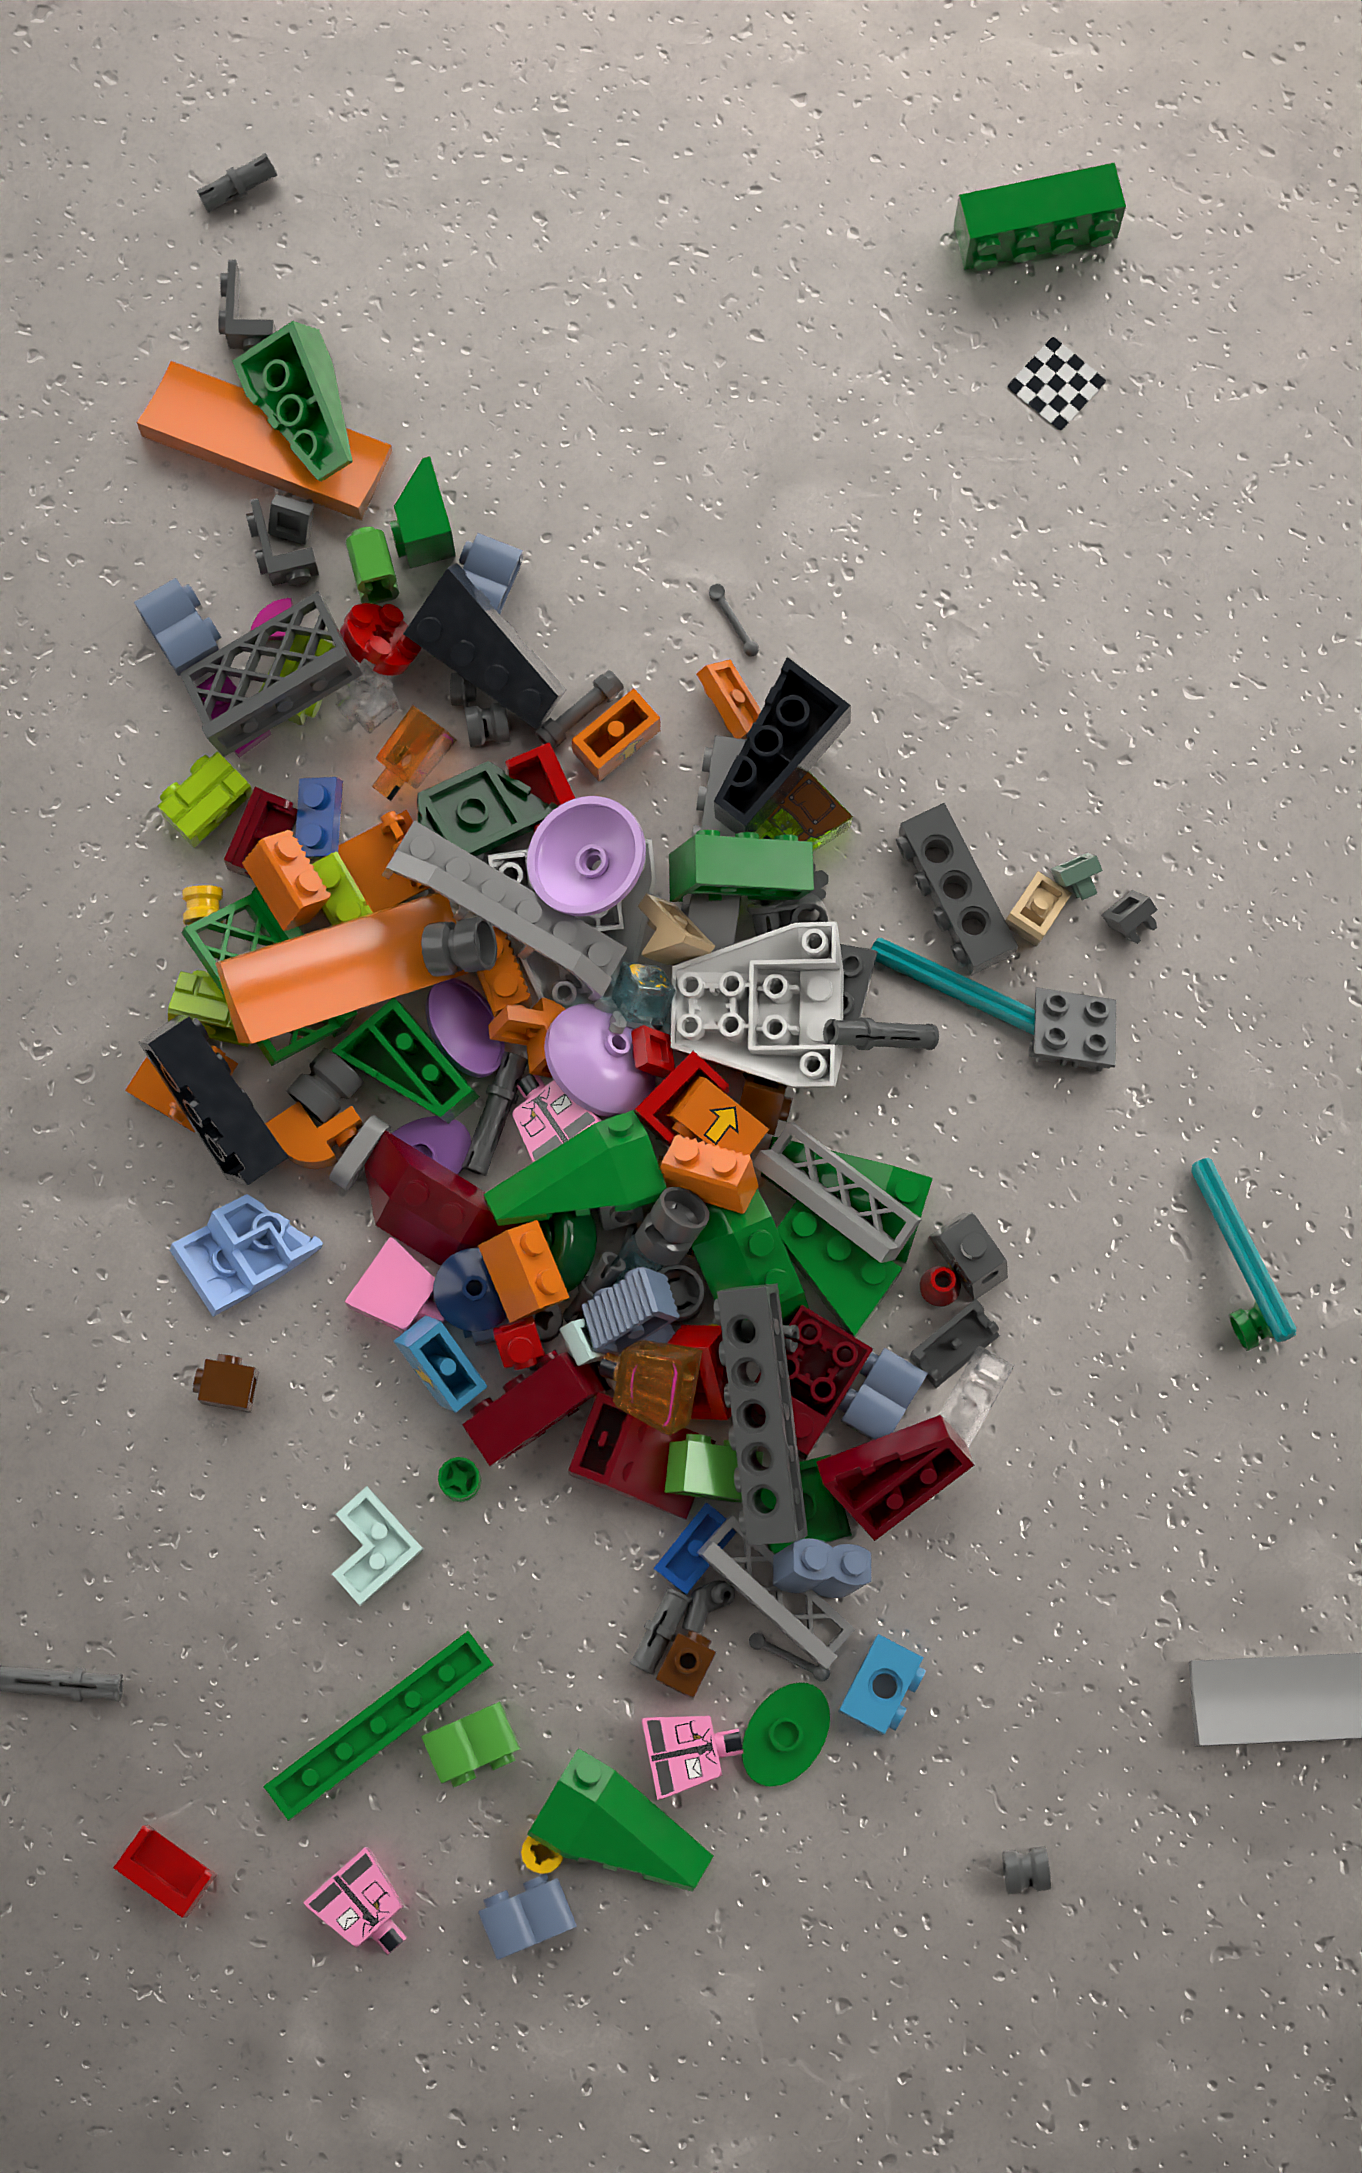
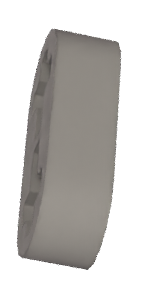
[329,1115,391,1191]

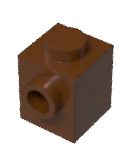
[739,1073,793,1136]
[193,1354,259,1413]
[656,1630,716,1699]

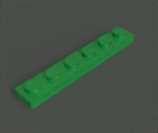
[263,1631,494,1821]

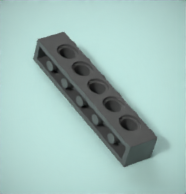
[714,1283,808,1546]

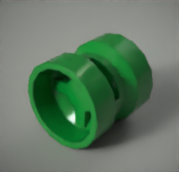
[1229,1301,1274,1351]
[438,1457,482,1502]

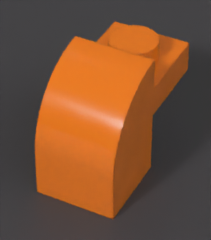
[488,997,565,1078]
[265,1101,363,1169]

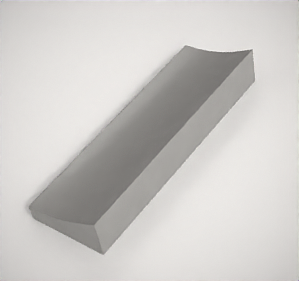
[1189,1653,1362,1747]

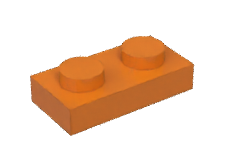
[696,659,761,740]

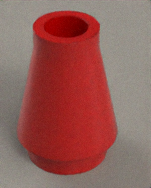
[919,1266,961,1307]

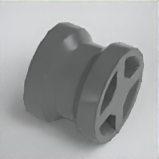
[528,1304,563,1343]

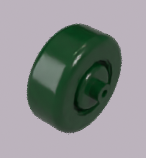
[521,1210,597,1292]

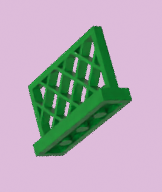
[181,887,358,1066]

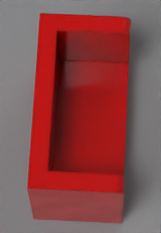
[505,742,576,833]
[635,1050,729,1149]
[665,1325,732,1420]
[113,1825,217,1918]

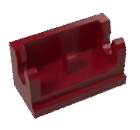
[224,786,297,879]

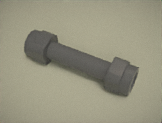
[535,670,624,748]

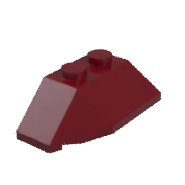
[364,1131,522,1266]

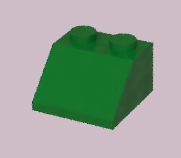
[390,456,456,569]

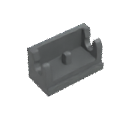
[909,1299,1000,1388]

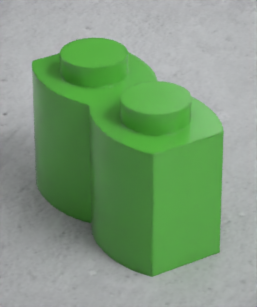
[345,526,399,604]
[421,1702,521,1788]

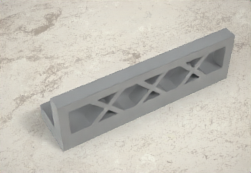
[753,1122,922,1263]
[697,1515,855,1669]

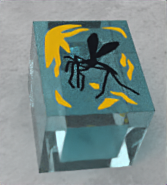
[611,962,676,1026]

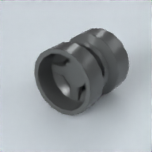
[465,703,510,747]
[1002,1846,1051,1895]

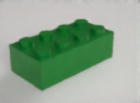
[954,162,1126,271]

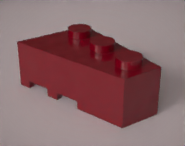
[462,1350,612,1466]
[816,1414,974,1541]

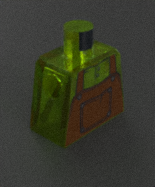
[759,771,853,852]

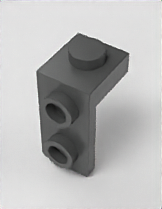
[218,260,276,352]
[246,498,319,586]

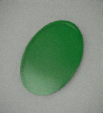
[742,1682,830,1787]

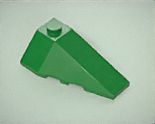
[527,1748,714,1892]

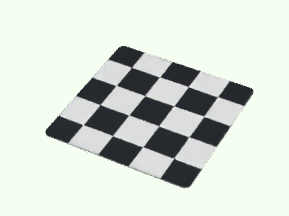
[1008,337,1106,430]

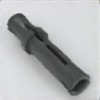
[823,1017,939,1050]
[462,1051,528,1176]
[0,1665,123,1702]

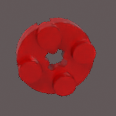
[340,603,421,676]

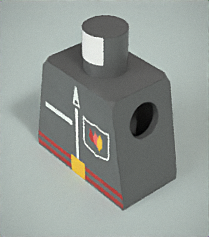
[929,1212,1008,1301]

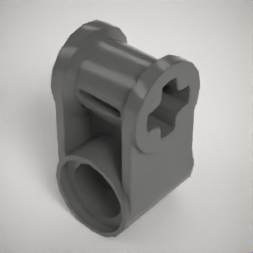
[747,894,828,938]

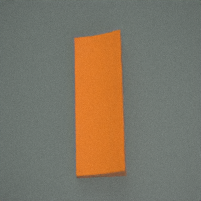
[136,361,392,521]
[215,892,471,1044]

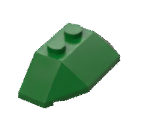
[691,1188,809,1326]

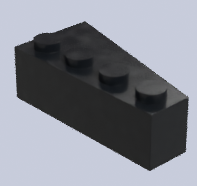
[403,563,566,729]
[714,657,851,834]
[138,1015,289,1186]

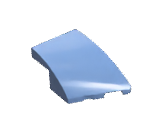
[170,1194,323,1317]

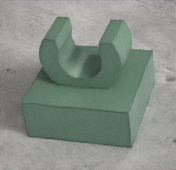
[1050,853,1103,900]

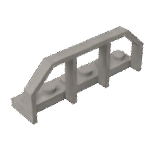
[382,820,627,1002]

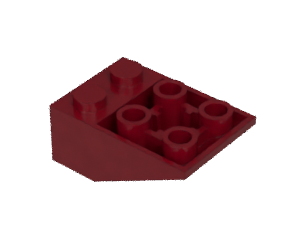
[751,1305,873,1461]
[568,1392,716,1520]

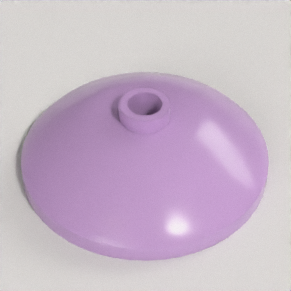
[527,796,646,916]
[544,1003,656,1117]

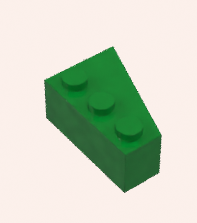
[669,830,814,902]
[331,998,480,1123]
[777,1199,902,1338]

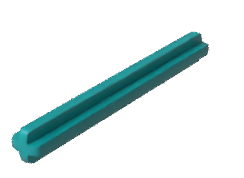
[871,937,1035,1035]
[1191,1158,1297,1342]

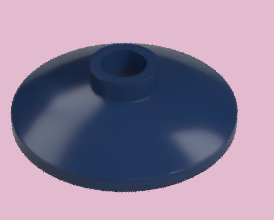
[433,1248,507,1332]

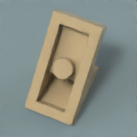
[1005,871,1072,946]
[638,893,715,965]

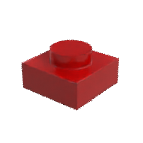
[631,1025,675,1078]

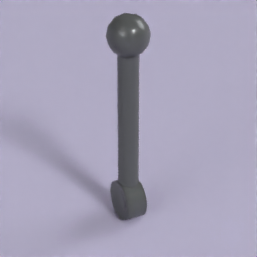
[709,584,759,657]
[749,1633,830,1682]

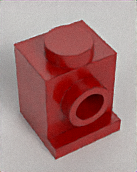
[493,1316,545,1370]

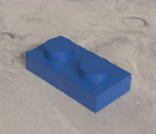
[295,777,343,861]
[653,1502,737,1595]

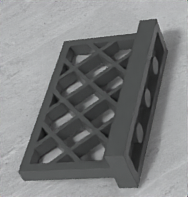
[180,591,363,757]

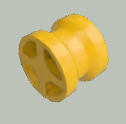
[182,885,224,925]
[521,1836,564,1874]

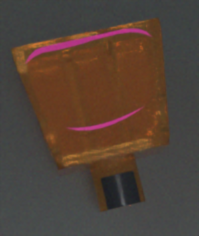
[371,705,457,801]
[599,1340,702,1436]

